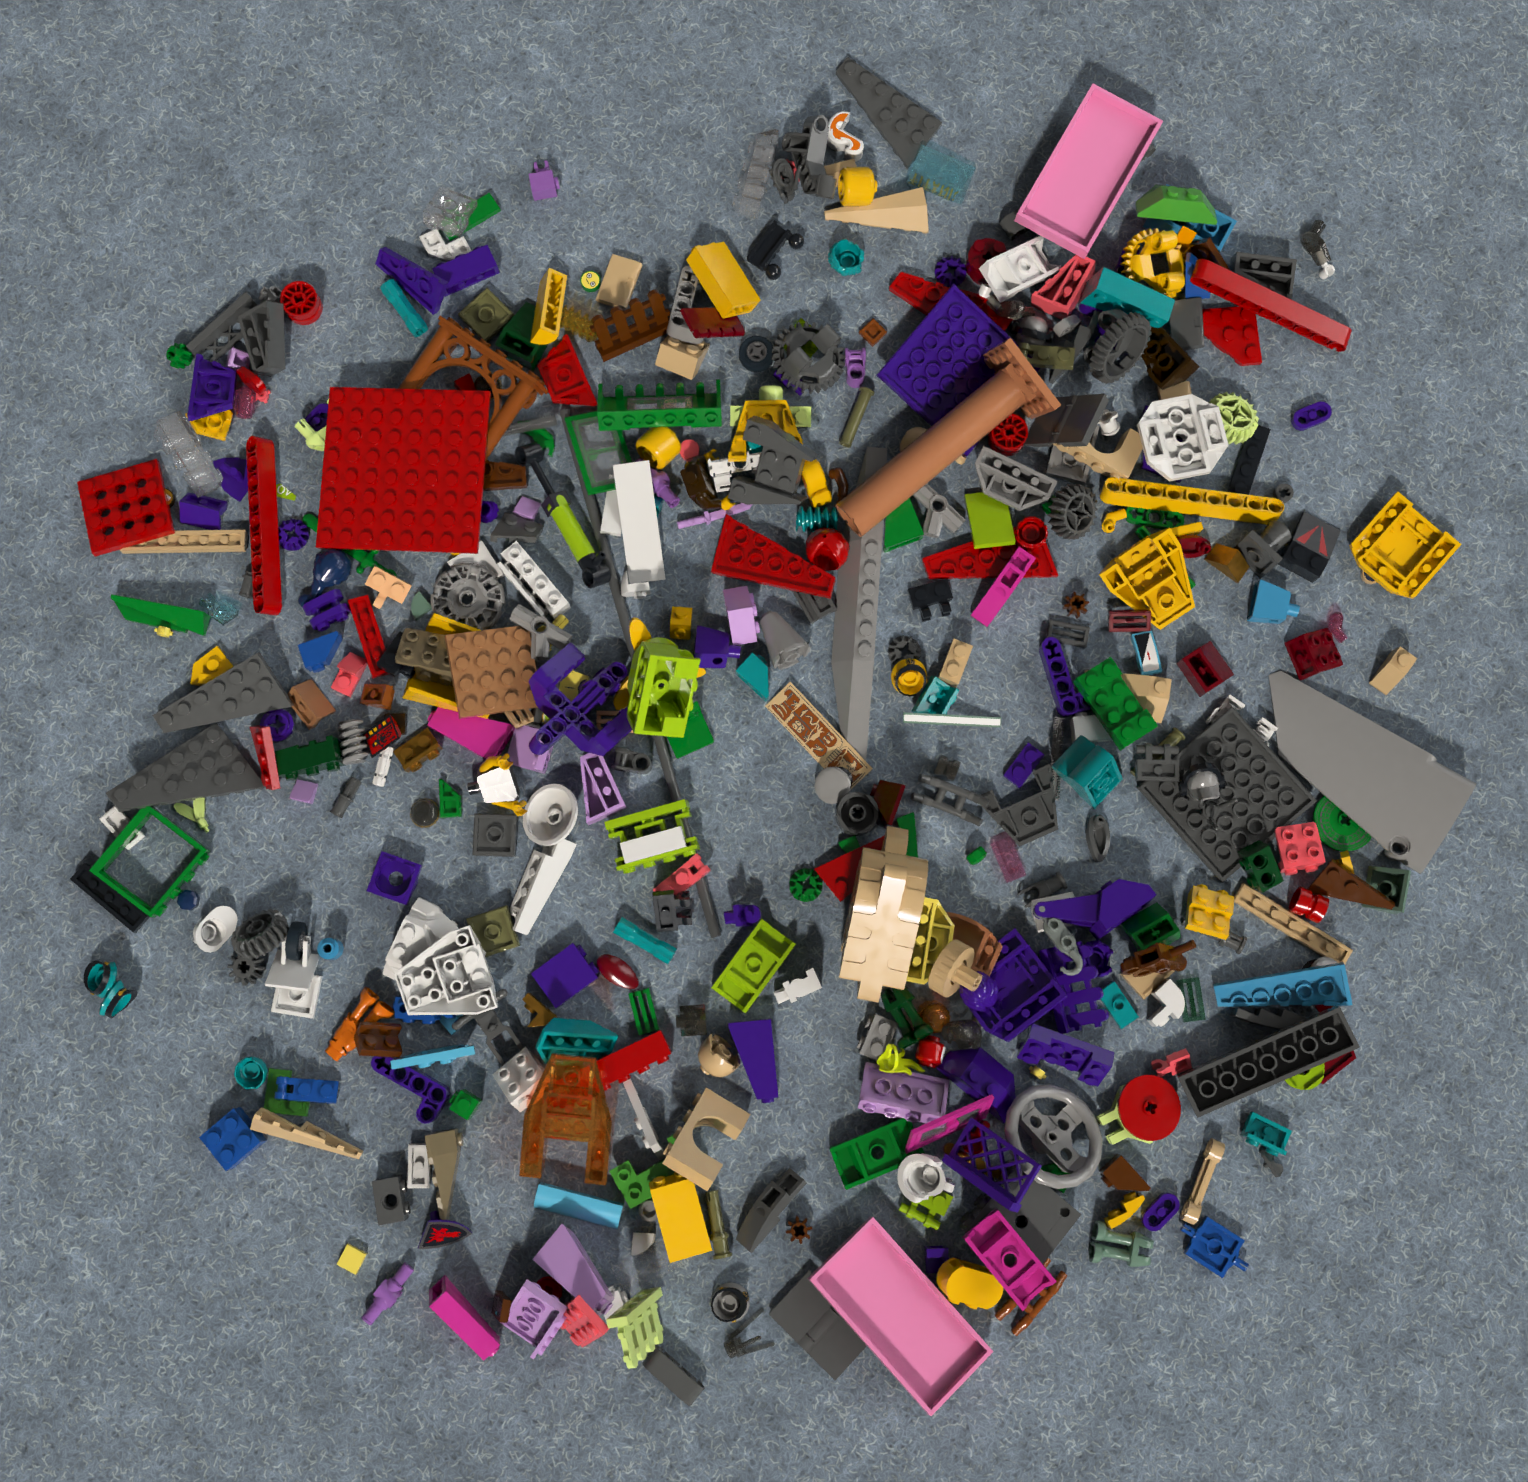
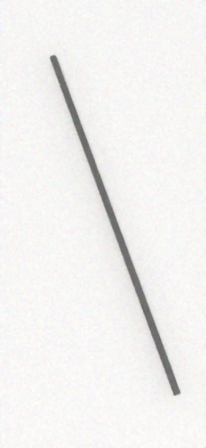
[559,409,721,938]

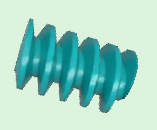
[796,506,838,532]

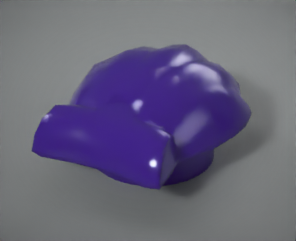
[481,501,499,523]

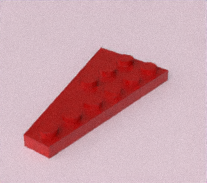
[711,514,836,599]
[921,526,1059,579]

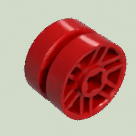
[280,281,323,325]
[988,413,1028,456]

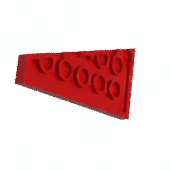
[889,272,1022,332]

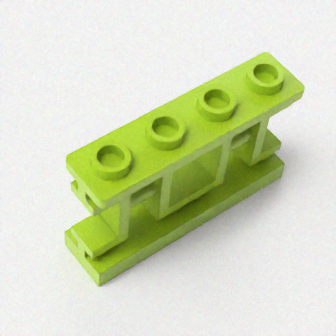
[604,799,700,874]

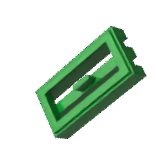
[628,988,660,1035]

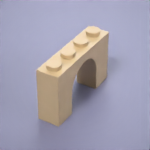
[1053,428,1143,479]
[662,1088,751,1191]

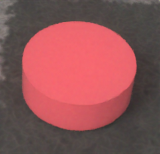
[680,439,700,460]

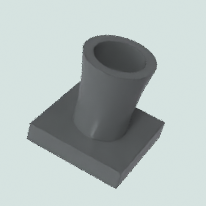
[1234,520,1292,579]

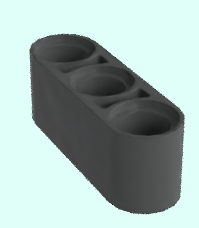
[642,1345,705,1406]

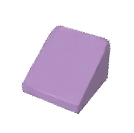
[225,347,250,371]
[513,496,541,521]
[289,779,318,804]

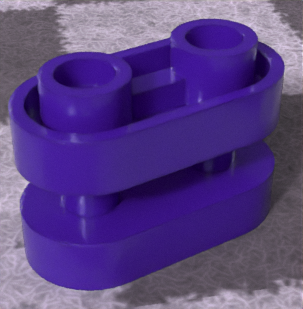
[302,589,351,632]

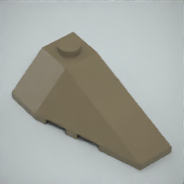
[425,1128,464,1220]

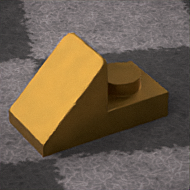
[522,993,559,1027]

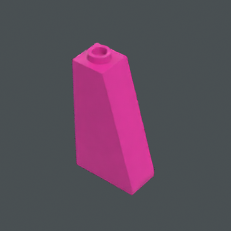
[427,707,515,760]
[429,1275,500,1361]

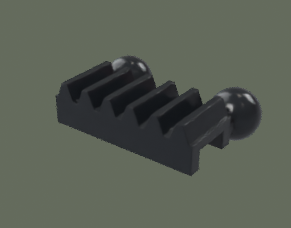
[747,220,804,280]

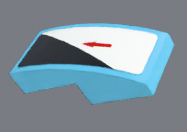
[1131,631,1162,676]

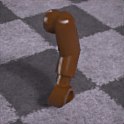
[829,467,849,511]

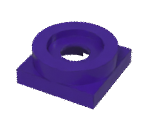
[366,851,423,905]

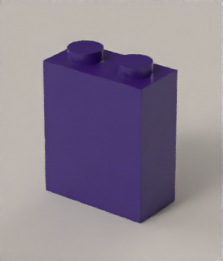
[531,943,599,1008]

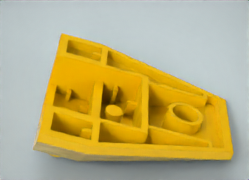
[1099,527,1195,630]

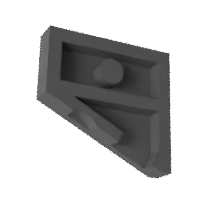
[490,512,544,543]

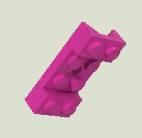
[962,1208,1057,1311]

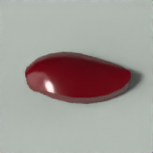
[1176,534,1211,558]
[597,954,639,989]

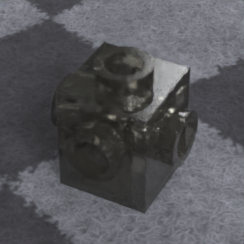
[676,1004,707,1037]

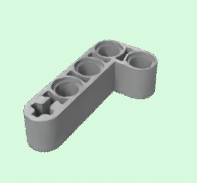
[667,265,704,344]

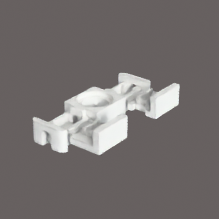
[707,451,762,493]
[1206,695,1278,747]

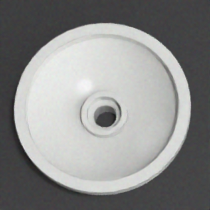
[523,784,578,846]

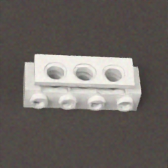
[497,541,571,620]

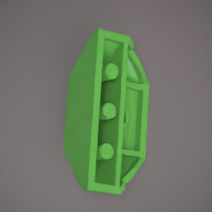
[1135,184,1217,225]

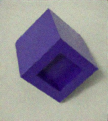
[924,1245,949,1273]

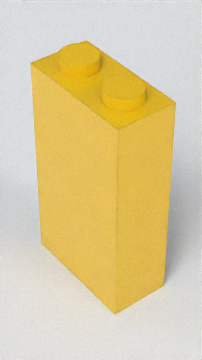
[686,242,761,319]
[649,1172,712,1263]

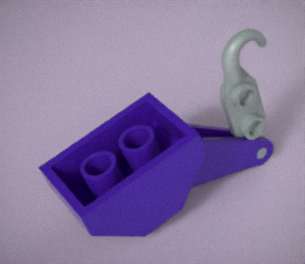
[1033,879,1157,976]

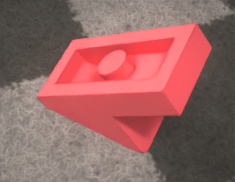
[331,652,367,698]

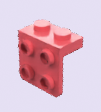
[1274,822,1326,876]

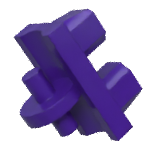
[724,904,761,927]

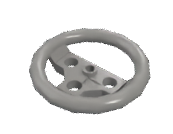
[1004,1084,1103,1189]

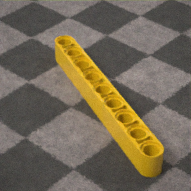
[1100,477,1285,525]

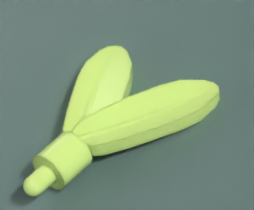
[174,797,209,833]

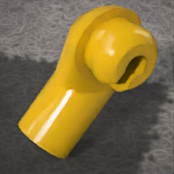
[1101,508,1127,533]

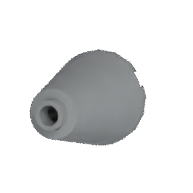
[760,611,810,670]

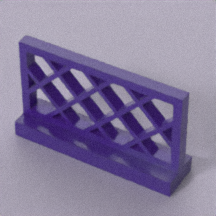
[942,1117,1042,1213]

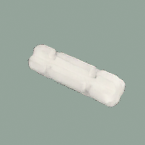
[372,747,394,787]

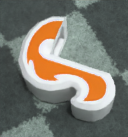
[827,111,864,162]

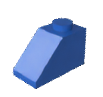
[1185,253,1211,299]
[298,631,343,673]

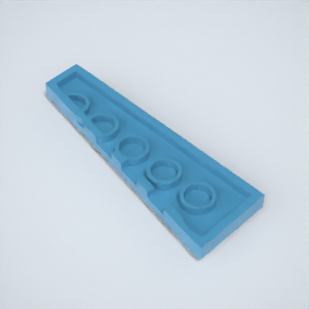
[1213,962,1353,1007]

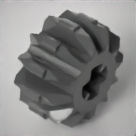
[227,953,266,986]

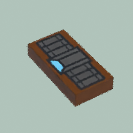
[491,1290,511,1323]

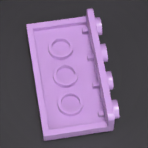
[858,1062,950,1127]
[500,1279,568,1359]

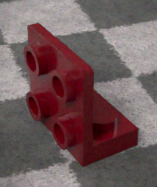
[1284,628,1343,681]

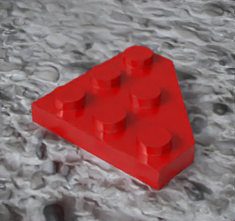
[1202,306,1262,366]

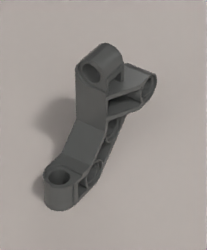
[782,115,837,199]

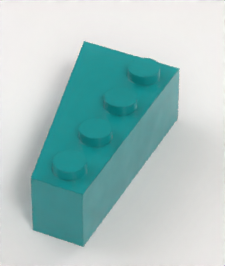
[1080,267,1175,328]

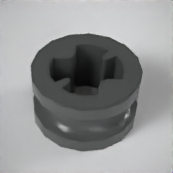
[1273,483,1294,503]

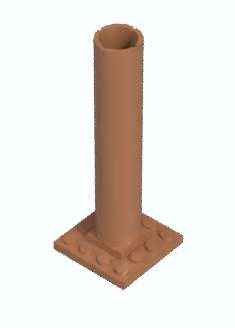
[835,338,1061,537]

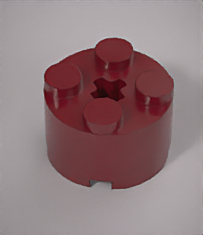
[965,238,1007,285]

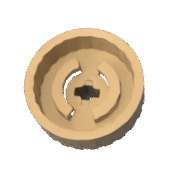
[928,939,983,998]

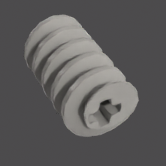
[337,719,369,765]

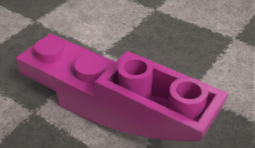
[970,547,1036,627]

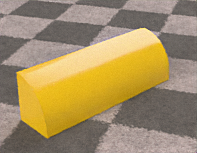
[530,268,567,345]

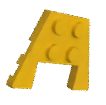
[728,400,803,462]

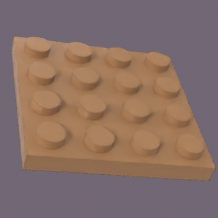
[445,626,538,719]

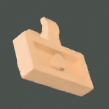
[365,566,412,609]

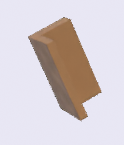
[287,679,336,730]

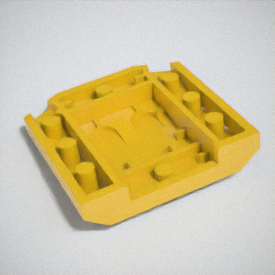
[1349,491,1462,599]

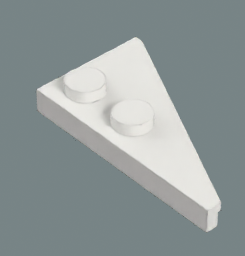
[623,1079,666,1160]

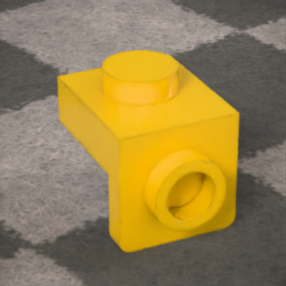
[670,606,692,640]

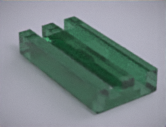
[1177,977,1206,1022]

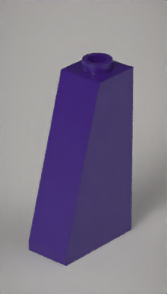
[728,1019,778,1103]

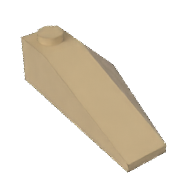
[1084,670,1172,724]

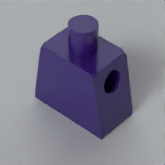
[693,625,741,668]

